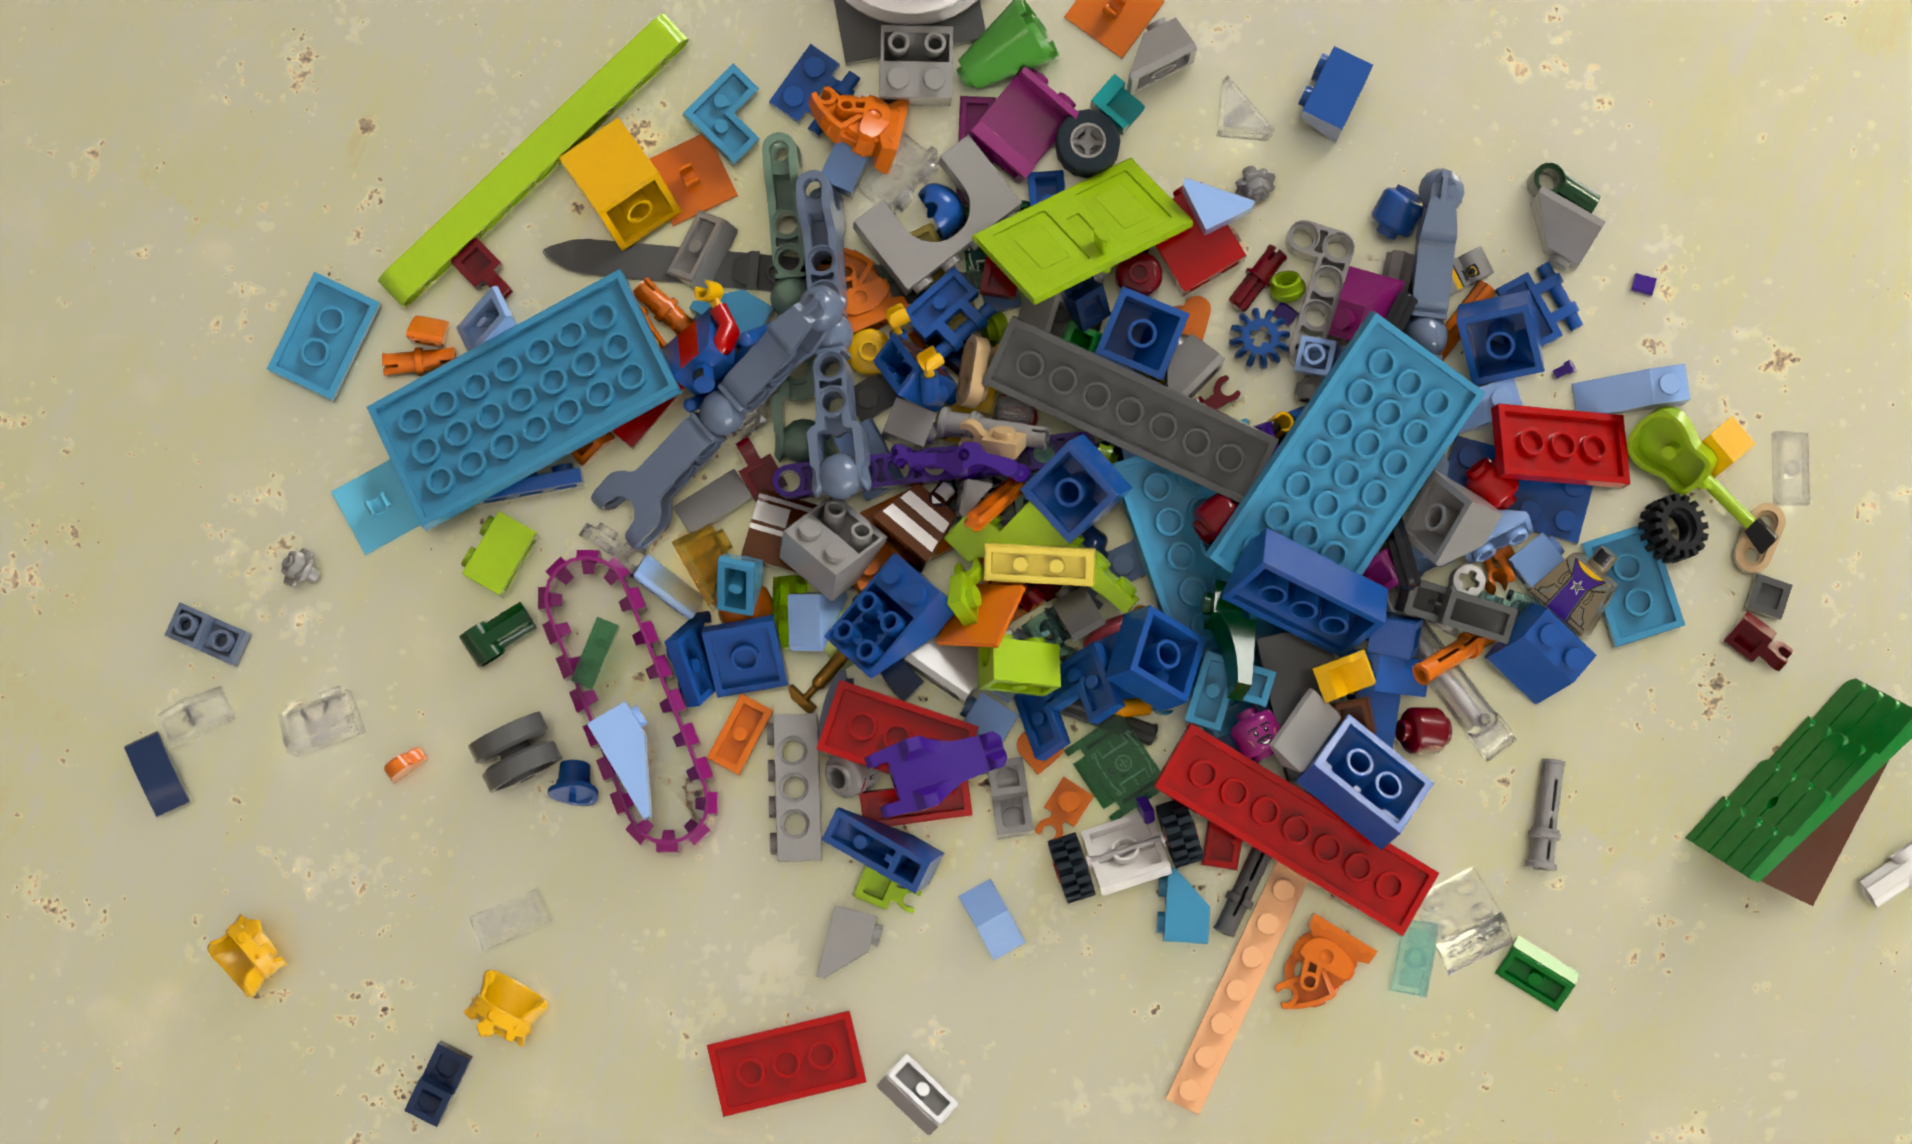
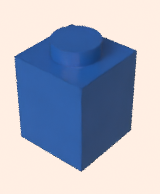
[1365,612,1423,660]

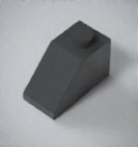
[1052,585,1106,642]

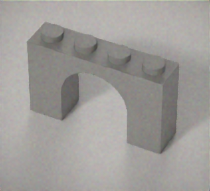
[853,134,1022,296]

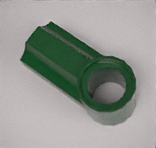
[1527,163,1601,214]
[459,602,538,668]

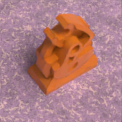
[808,86,910,175]
[818,248,909,334]
[1274,913,1378,1009]

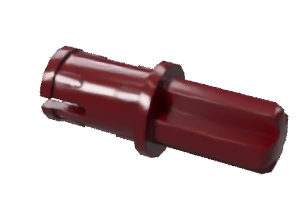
[1229,244,1287,312]

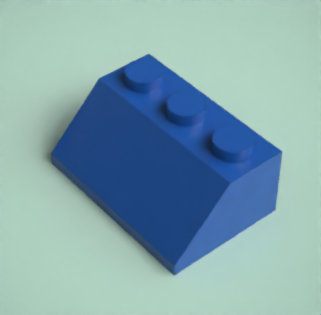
[1296,714,1434,850]

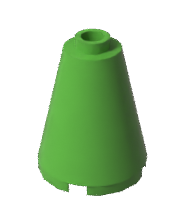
[956,0,1060,89]

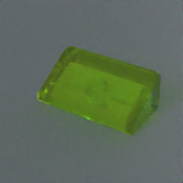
[772,575,807,650]

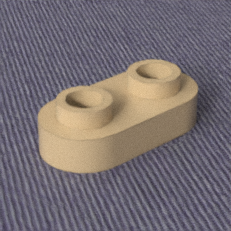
[956,335,994,409]
[1733,503,1786,574]

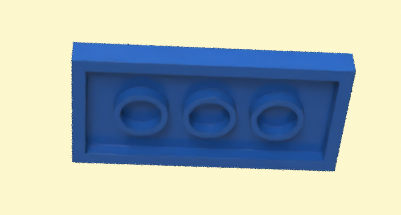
[1447,435,1593,545]

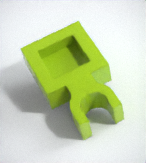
[852,865,922,914]

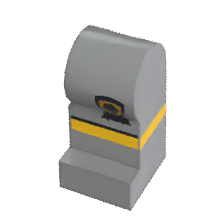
[1450,247,1494,297]

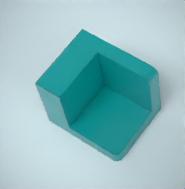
[1090,73,1145,135]

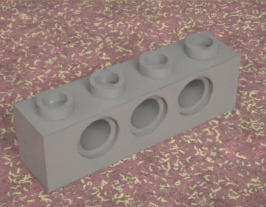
[767,713,823,862]

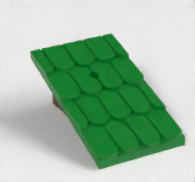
[1685,678,1912,906]

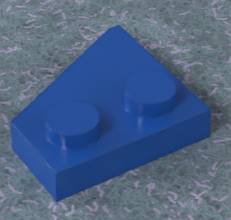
[664,611,715,708]

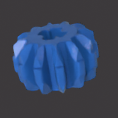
[1229,308,1290,370]

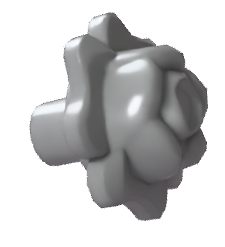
[1235,166,1276,203]
[281,548,319,588]

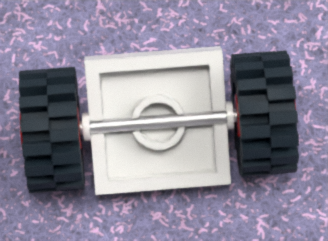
[1047,800,1204,904]

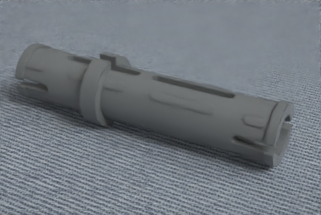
[1213,847,1271,938]

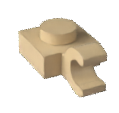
[959,419,1027,459]

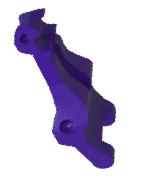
[891,442,1031,483]
[864,731,1007,818]

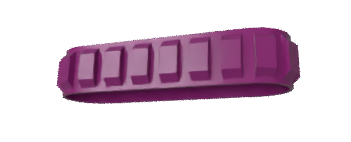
[538,550,719,853]

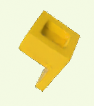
[1313,649,1376,703]

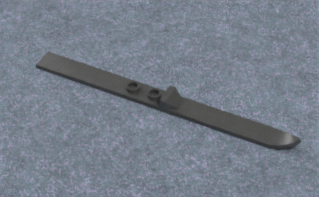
[543,239,976,304]

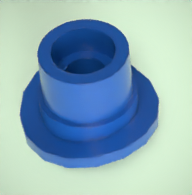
[547,759,598,806]

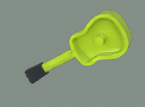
[1627,406,1778,554]

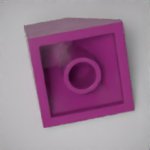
[1328,266,1405,342]

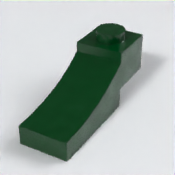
[1200,580,1256,701]

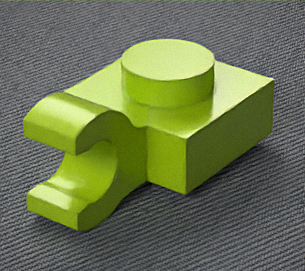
[947,558,984,626]

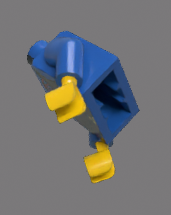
[873,303,957,412]

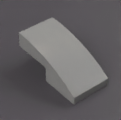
[988,757,1034,839]

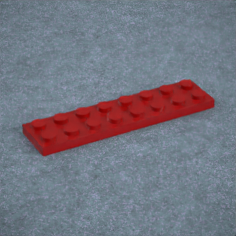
[1152,723,1439,936]

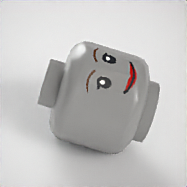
[825,755,879,797]

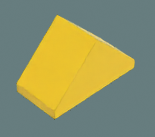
[1697,416,1756,490]

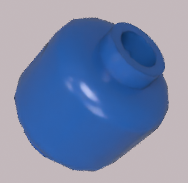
[1371,184,1424,240]

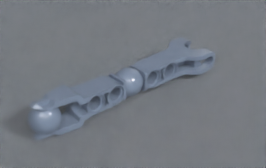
[1403,168,1465,483]
[796,170,872,499]
[591,285,846,550]

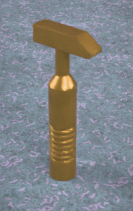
[788,650,849,713]

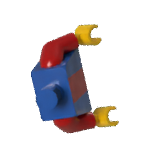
[656,280,740,395]

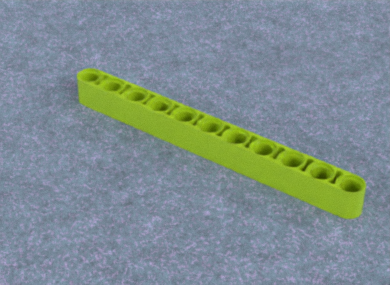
[378,13,689,308]

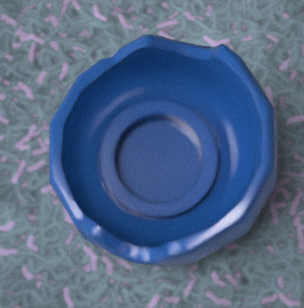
[918,183,966,240]

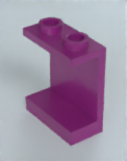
[965,66,1079,184]

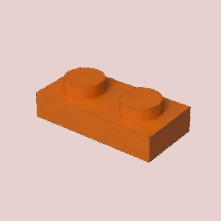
[707,694,774,776]

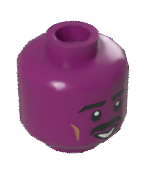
[1231,706,1281,763]

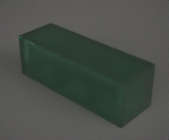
[571,617,620,691]

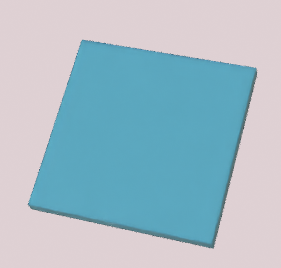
[331,460,420,555]

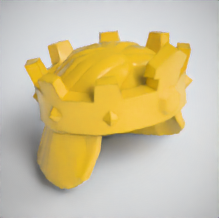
[207,914,287,998]
[463,969,548,1047]

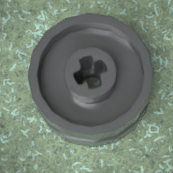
[468,711,563,793]

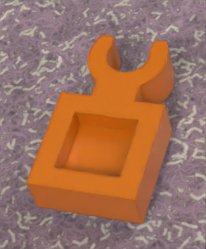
[1035,776,1094,839]

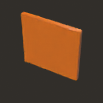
[1064,0,1164,59]
[649,134,738,227]
[936,584,1025,648]

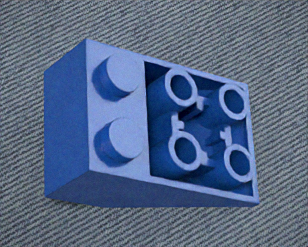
[824,552,954,679]

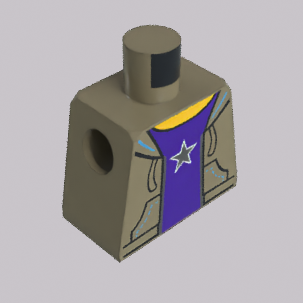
[1529,545,1618,637]

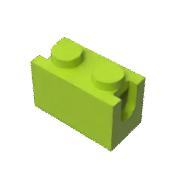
[461,510,539,598]
[977,634,1061,696]

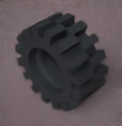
[1638,493,1709,564]

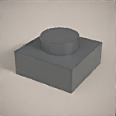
[1745,573,1793,620]

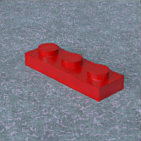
[859,780,973,826]

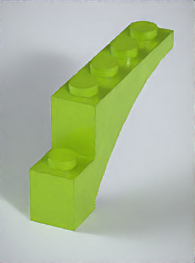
[944,501,1140,614]

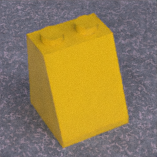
[559,117,682,251]

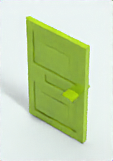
[972,158,1193,305]

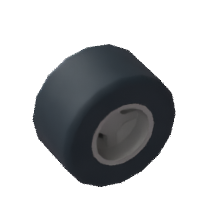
[1055,109,1121,178]

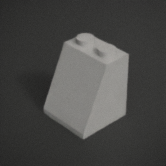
[904,622,1014,705]

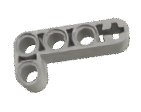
[1285,220,1355,367]

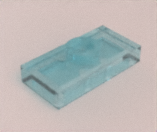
[1390,920,1440,998]

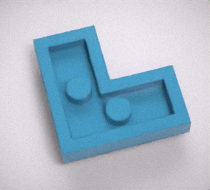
[682,63,760,166]
[1184,651,1277,733]

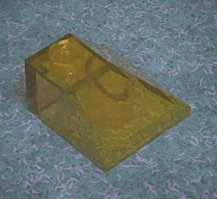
[671,524,733,611]

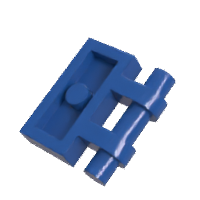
[769,43,860,137]
[1495,262,1584,347]
[906,267,996,359]

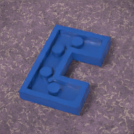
[1014,641,1125,761]

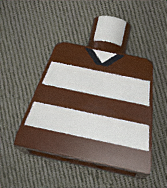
[871,481,957,573]

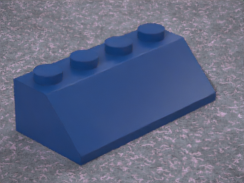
[1221,528,1388,658]

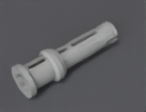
[937,406,1050,450]
[1524,758,1565,871]

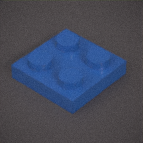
[701,614,789,698]

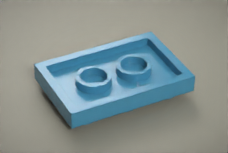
[267,272,381,402]
[1580,526,1685,648]

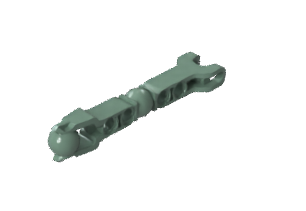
[762,132,835,463]

